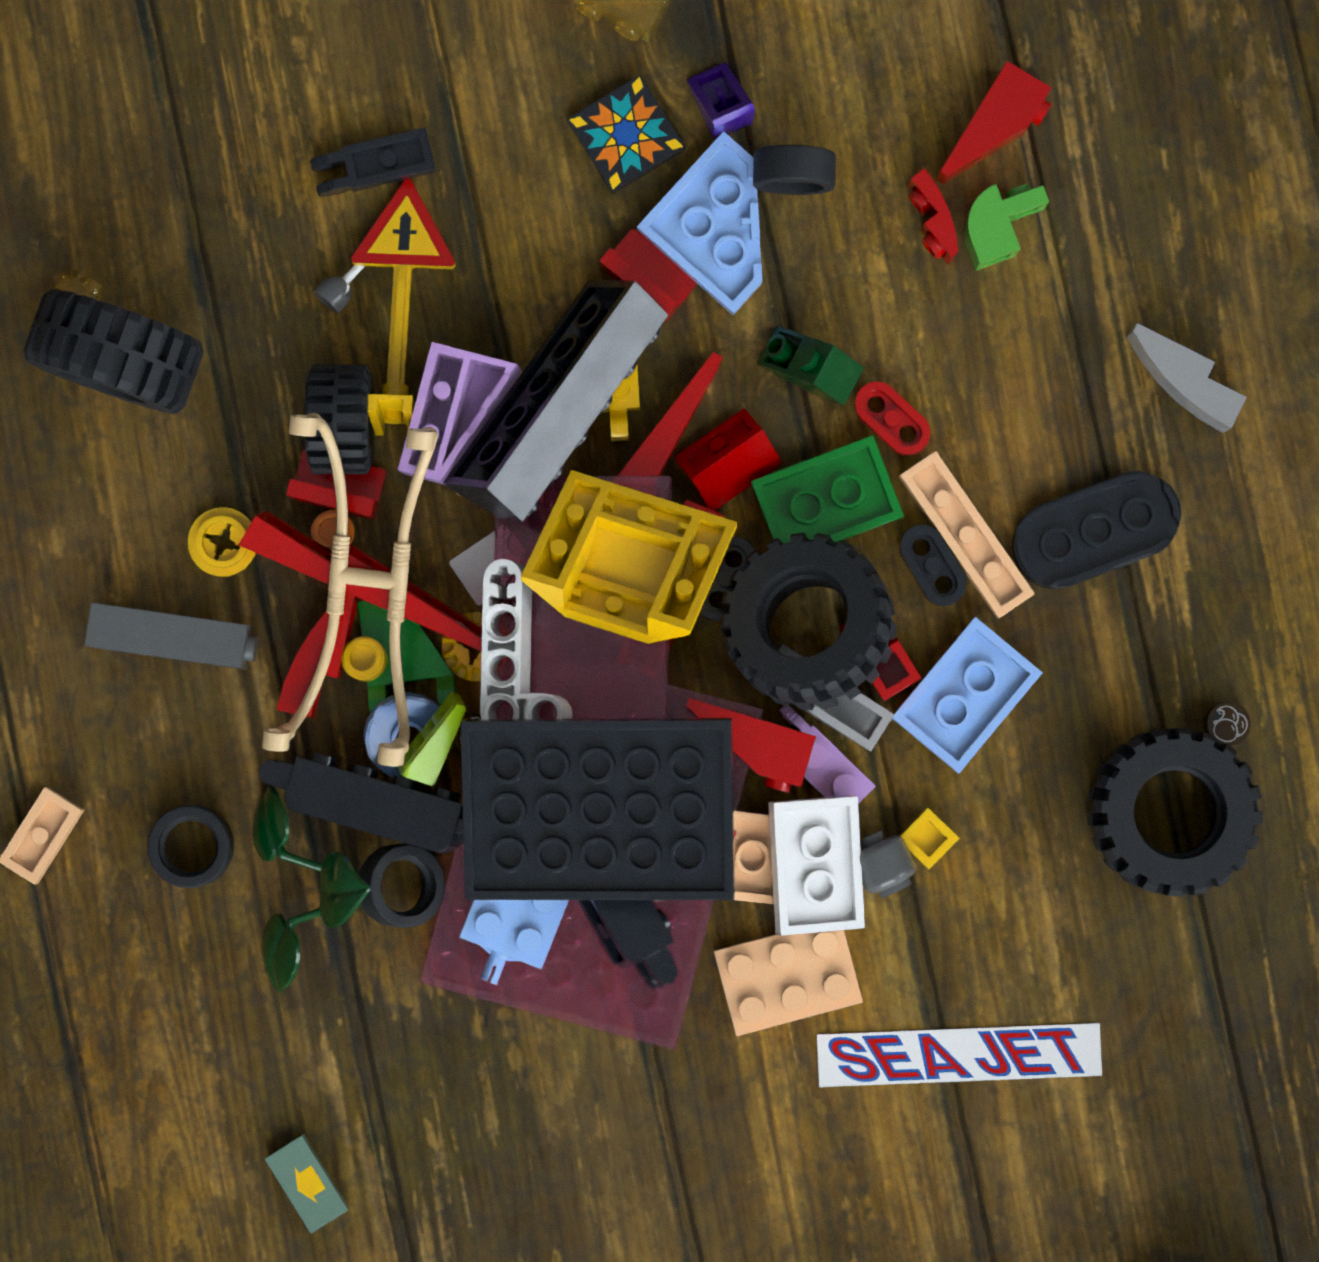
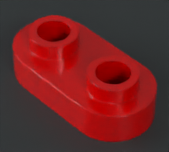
[854,382,930,456]

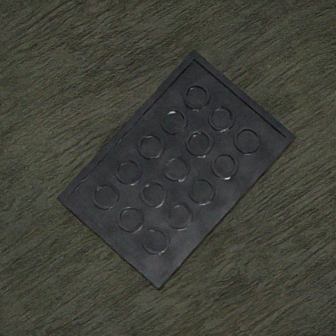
[461,718,735,900]

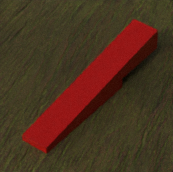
[612,352,723,494]
[238,510,482,652]

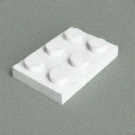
[768,795,865,936]

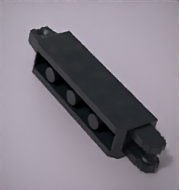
[259,752,464,854]
[577,900,679,989]

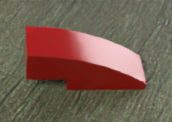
[276,592,359,718]

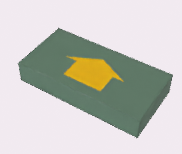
[265,1134,349,1234]

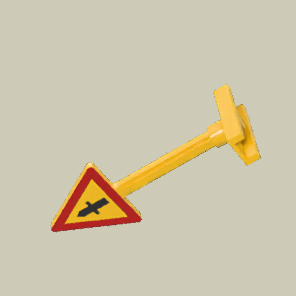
[351,179,455,436]

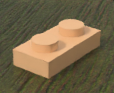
[0,787,84,885]

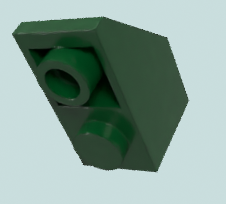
[756,326,864,406]

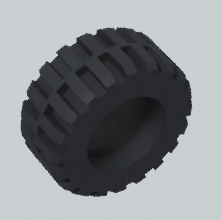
[23,289,203,414]
[720,533,896,710]
[1087,728,1263,897]

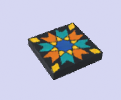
[567,75,686,195]

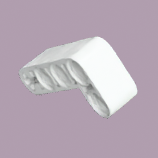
[480,559,573,719]

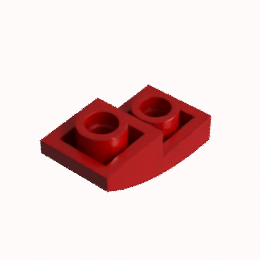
[908,168,958,265]

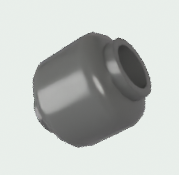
[860,830,916,898]

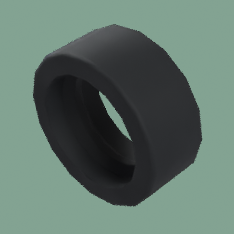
[753,145,836,195]
[147,805,234,888]
[358,844,446,928]

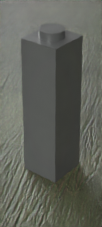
[84,603,258,670]

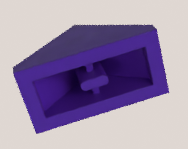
[686,62,755,141]

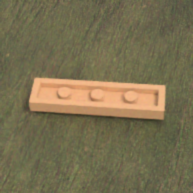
[899,451,1035,619]

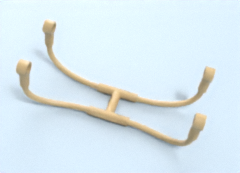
[262,413,438,767]

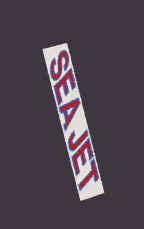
[817,1023,1102,1087]

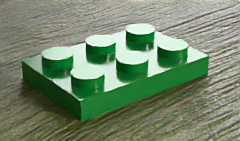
[751,435,904,544]

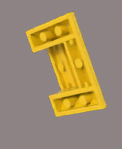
[521,470,737,644]

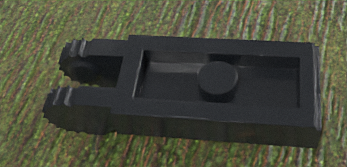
[310,128,437,197]

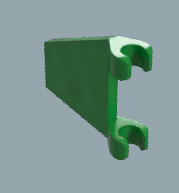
[358,601,458,713]

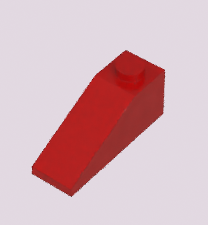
[936,61,1052,185]
[686,698,816,793]

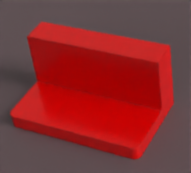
[599,229,697,322]
[673,408,781,510]
[286,450,387,521]

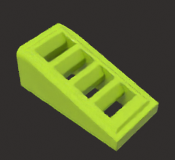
[398,691,466,786]

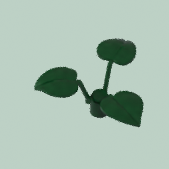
[252,785,371,993]

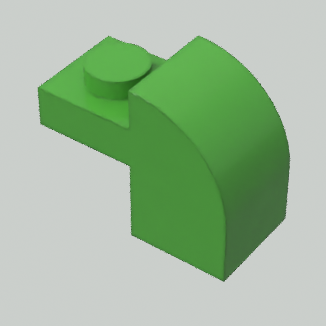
[964,184,1049,271]

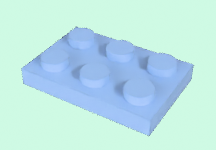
[892,617,1043,773]

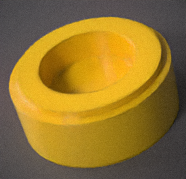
[342,636,388,681]

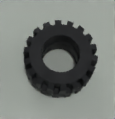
[304,364,375,474]

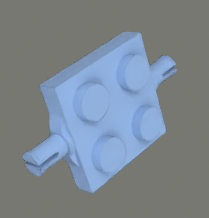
[459,900,569,985]

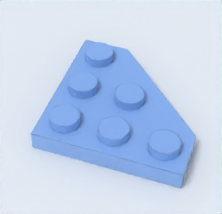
[637,131,762,315]

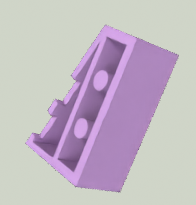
[398,342,522,485]

